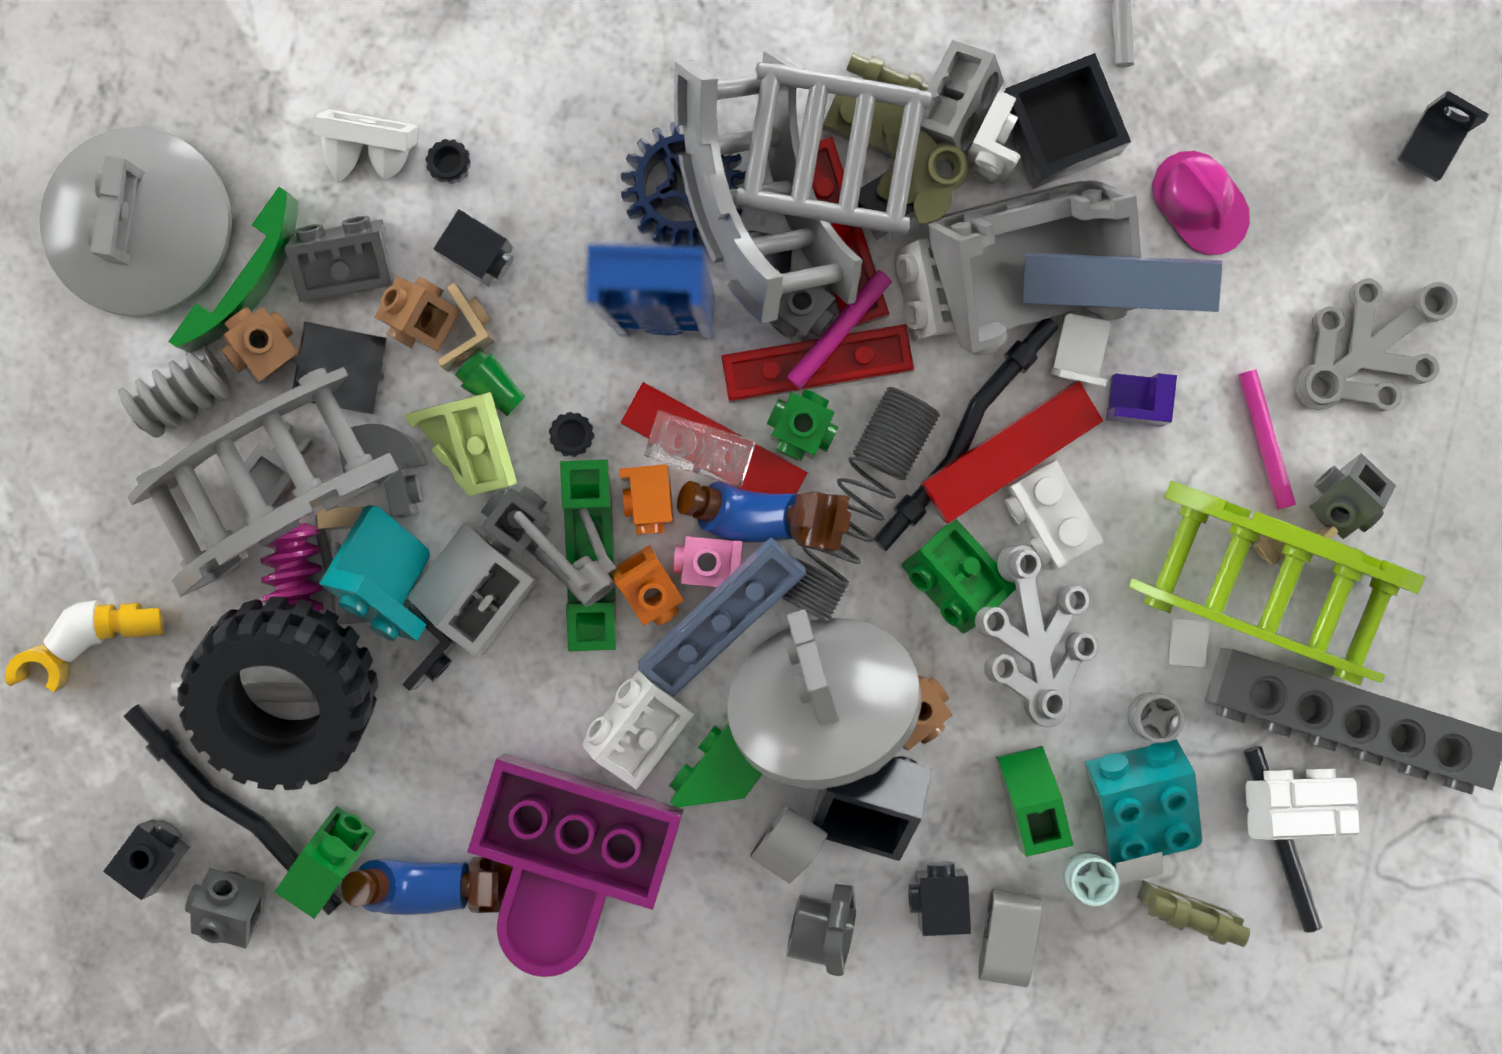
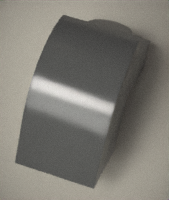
[338,424,428,518]

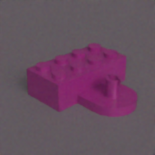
[467,753,684,977]

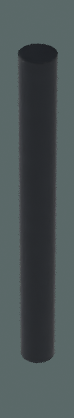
[1243,746,1323,933]

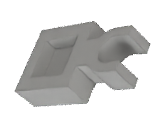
[230,421,313,508]

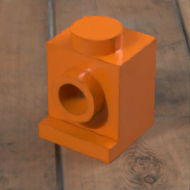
[619,464,674,535]
[612,545,684,626]

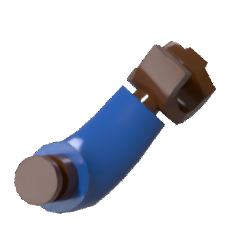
[677,481,852,551]
[341,857,513,915]

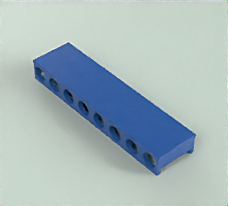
[586,244,714,339]

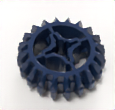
[621,122,746,247]

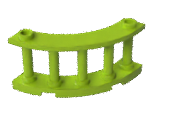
[1129,480,1425,686]

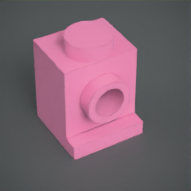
[673,536,743,587]

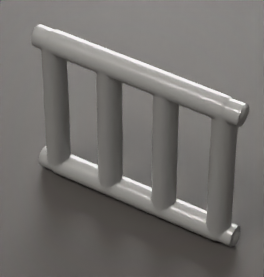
[734,62,933,235]

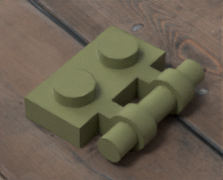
[822,53,929,158]
[1137,880,1250,947]

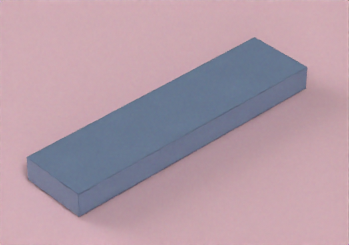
[1023,253,1223,312]
[638,537,806,697]

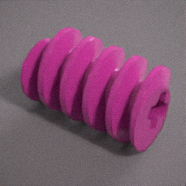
[260,523,324,611]

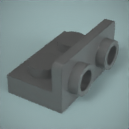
[285,216,394,302]

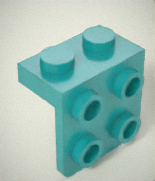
[319,505,430,641]
[1085,739,1202,866]

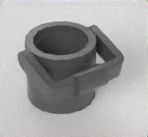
[786,884,856,976]

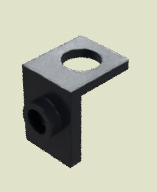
[1397,91,1489,182]
[402,604,457,691]

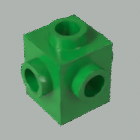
[767,389,838,462]

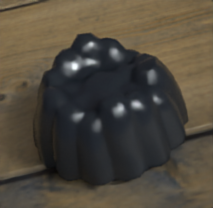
[425,139,471,184]
[549,412,594,457]

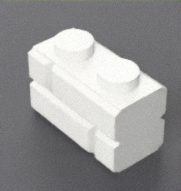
[1245,769,1360,840]

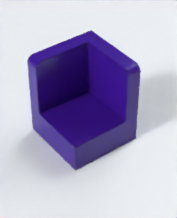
[1106,373,1177,427]

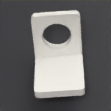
[1051,313,1111,386]

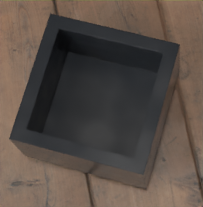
[1004,53,1131,189]
[811,756,932,861]

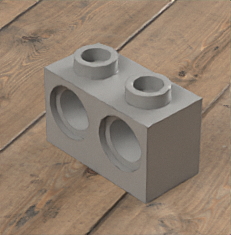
[920,40,1004,155]

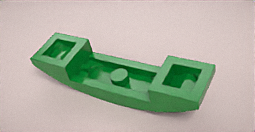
[168,187,298,352]
[560,459,616,651]

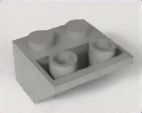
[407,523,540,657]

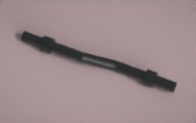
[873,318,1059,551]
[123,704,342,915]

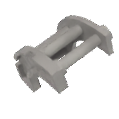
[674,50,862,323]
[128,367,399,597]

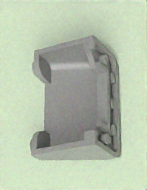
[927,181,1141,355]

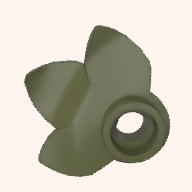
[876,131,969,224]

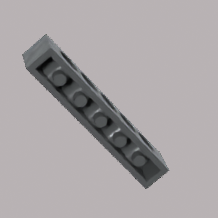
[1204,647,1502,795]

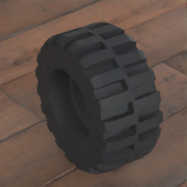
[177,597,378,791]

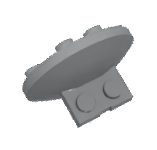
[40,127,232,317]
[727,609,922,790]

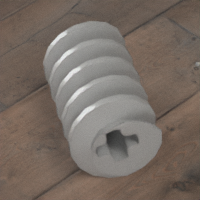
[118,344,231,438]

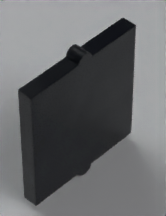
[292,322,386,414]

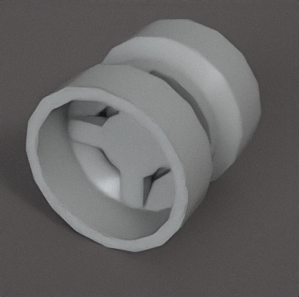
[1127,692,1185,743]

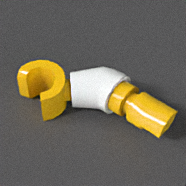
[5,600,165,693]

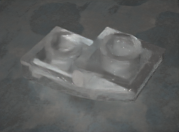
[644,410,756,487]

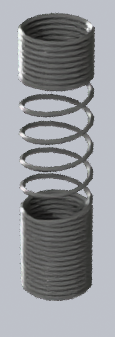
[781,387,940,623]

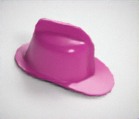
[1152,151,1250,255]

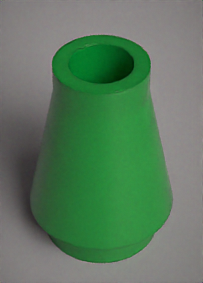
[455,348,526,416]

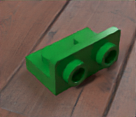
[901,518,1016,634]

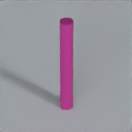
[786,269,892,389]
[1238,369,1296,510]

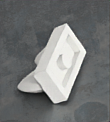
[313,109,419,182]

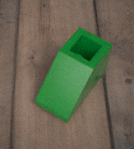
[669,722,763,808]
[996,746,1074,857]
[274,805,375,919]

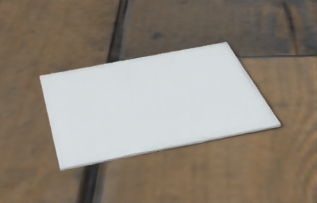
[1168,618,1210,669]
[1116,852,1163,885]

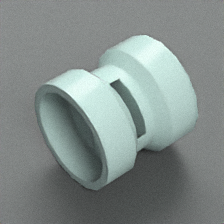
[1063,851,1119,906]

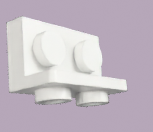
[966,90,1021,184]
[895,238,956,341]
[1004,460,1104,570]
[582,671,695,790]

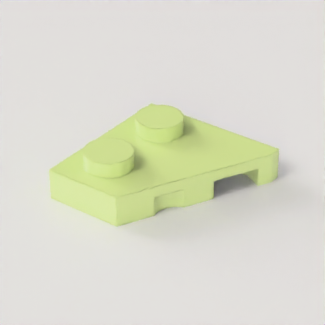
[405,392,517,496]

